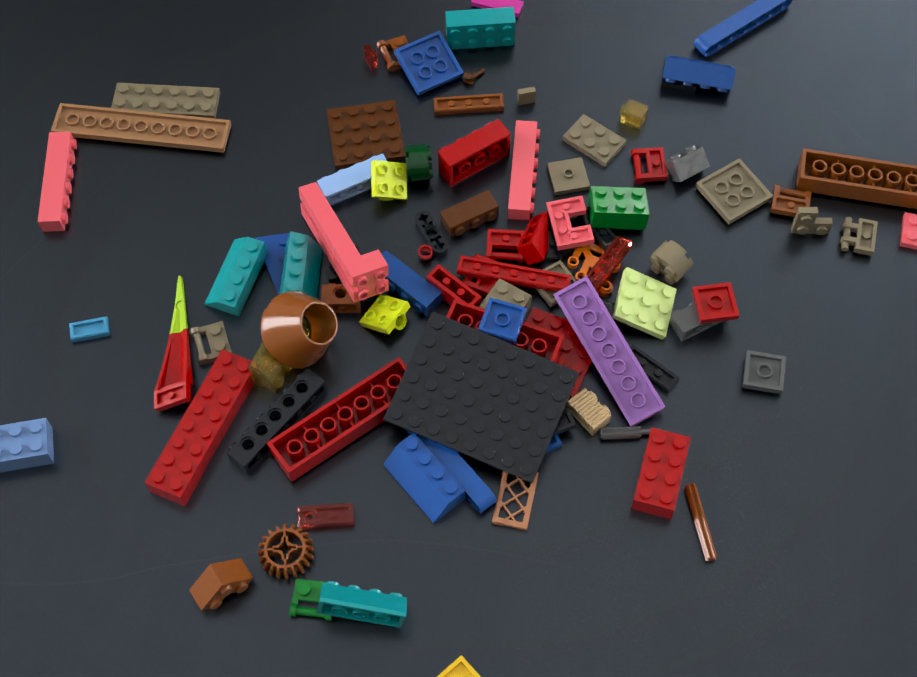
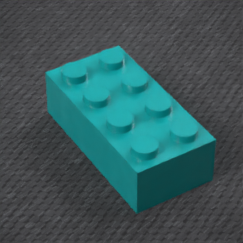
[445,7,516,50]

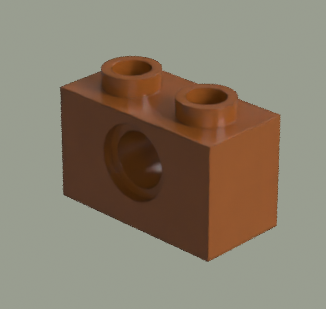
[321,283,361,313]

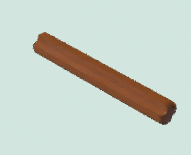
[685,483,717,562]

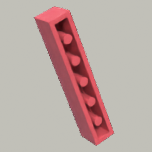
[508,120,540,221]
[38,132,77,232]

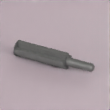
[599,426,661,440]

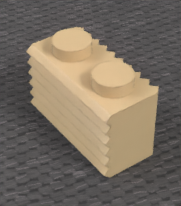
[566,388,611,436]

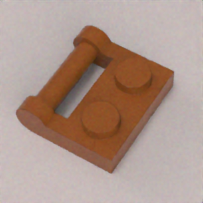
[376,35,409,72]
[770,184,812,217]

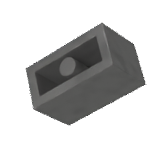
[665,145,710,182]

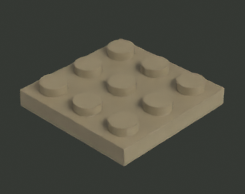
[695,158,773,225]

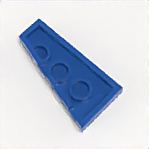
[255,233,290,295]

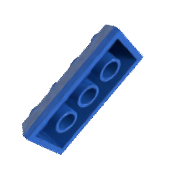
[662,55,736,92]
[383,433,465,523]

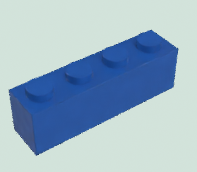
[382,250,442,316]

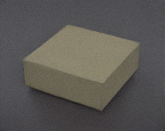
[517,87,536,105]

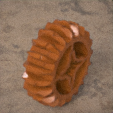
[257,523,315,580]

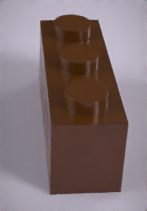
[440,190,499,238]

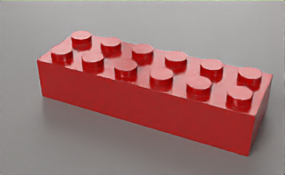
[446,299,564,363]

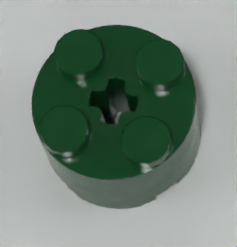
[405,144,434,182]

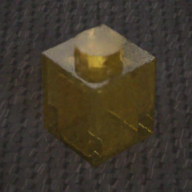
[619,99,649,130]

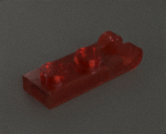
[296,503,354,530]

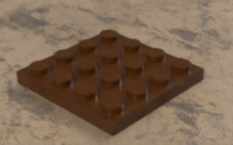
[326,100,406,170]

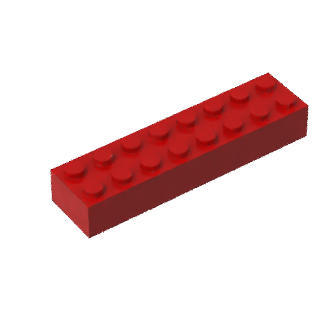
[144,349,260,507]
[267,357,407,482]

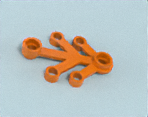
[567,244,621,297]

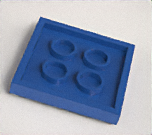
[394,30,464,95]

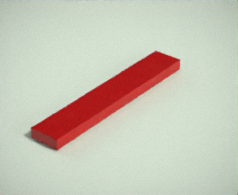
[457,255,572,292]

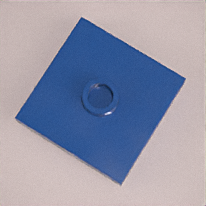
[478,297,527,344]

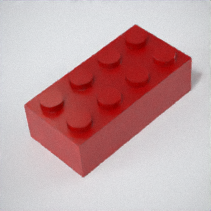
[438,119,511,187]
[631,427,691,519]

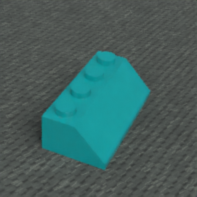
[279,231,323,299]
[204,237,269,316]
[317,581,407,628]

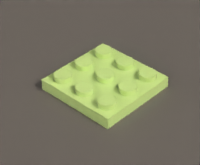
[612,267,677,340]

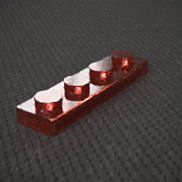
[586,236,633,292]

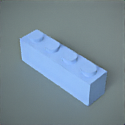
[317,153,387,206]

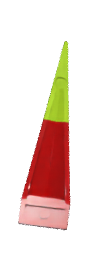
[154,275,193,412]

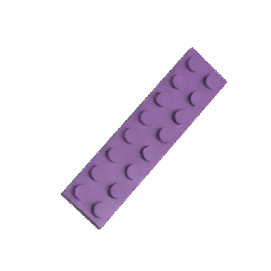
[553,276,666,427]

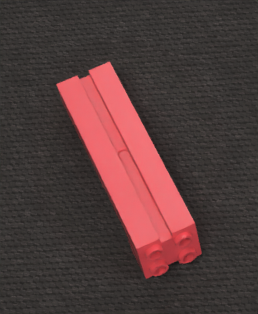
[299,182,389,303]

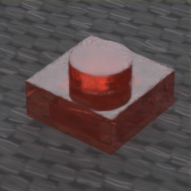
[363,45,379,70]

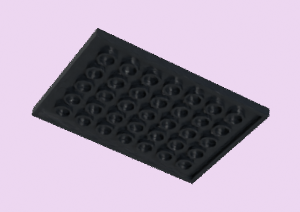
[383,311,579,484]

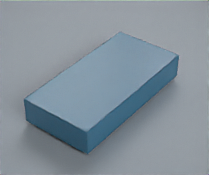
[69,316,110,343]

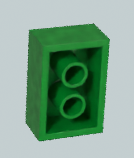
[588,186,650,230]

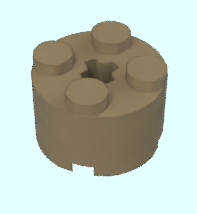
[649,240,693,285]

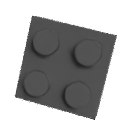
[742,350,786,394]

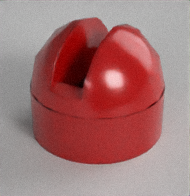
[418,244,433,261]

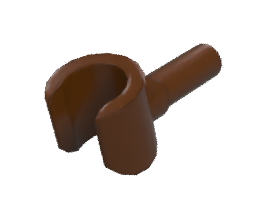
[463,68,485,85]

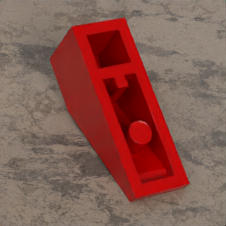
[517,211,548,265]

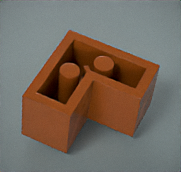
[189,558,253,611]

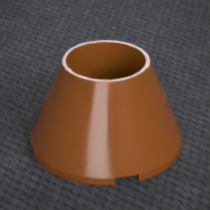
[261,291,338,368]

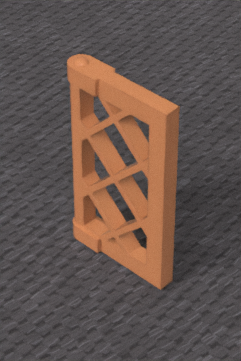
[491,472,539,531]

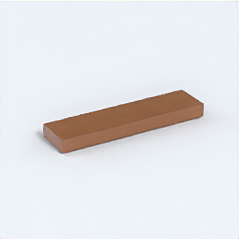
[433,93,504,115]

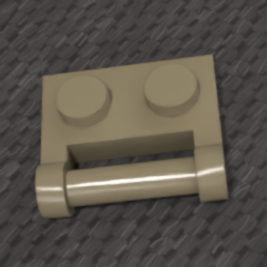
[189,321,232,365]

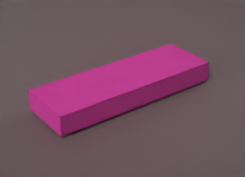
[471,0,524,18]

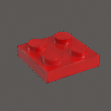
[692,282,740,324]

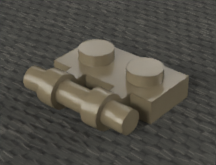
[840,217,878,256]

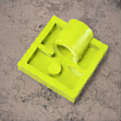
[371,160,407,201]
[359,294,411,335]

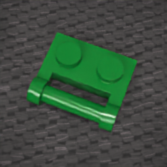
[289,579,333,621]

